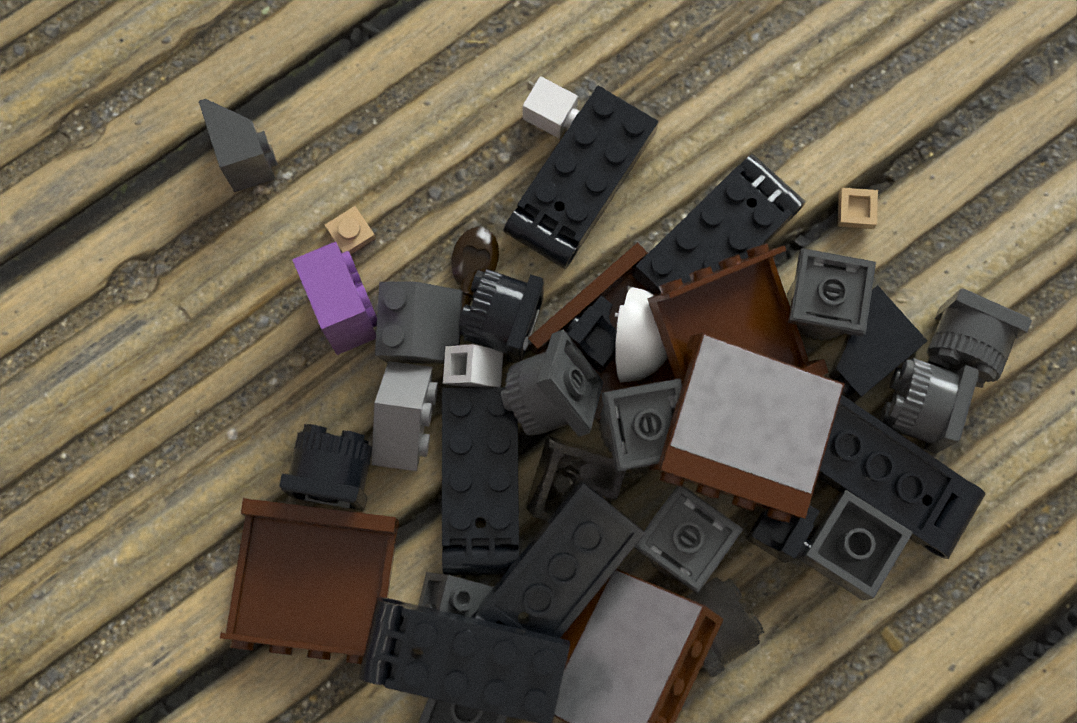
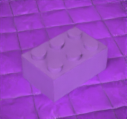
[292,242,377,355]

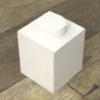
[523,76,580,139]
[443,344,503,388]

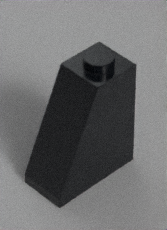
[829,285,928,403]

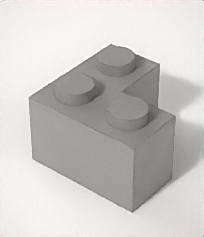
[371,361,438,471]

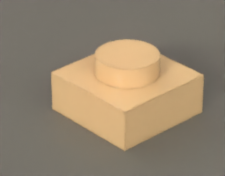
[838,188,878,229]
[325,206,376,255]

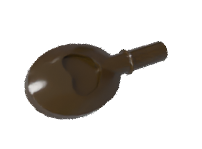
[451,227,499,310]

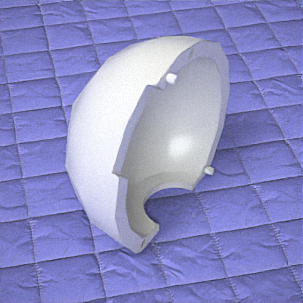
[615,286,668,382]

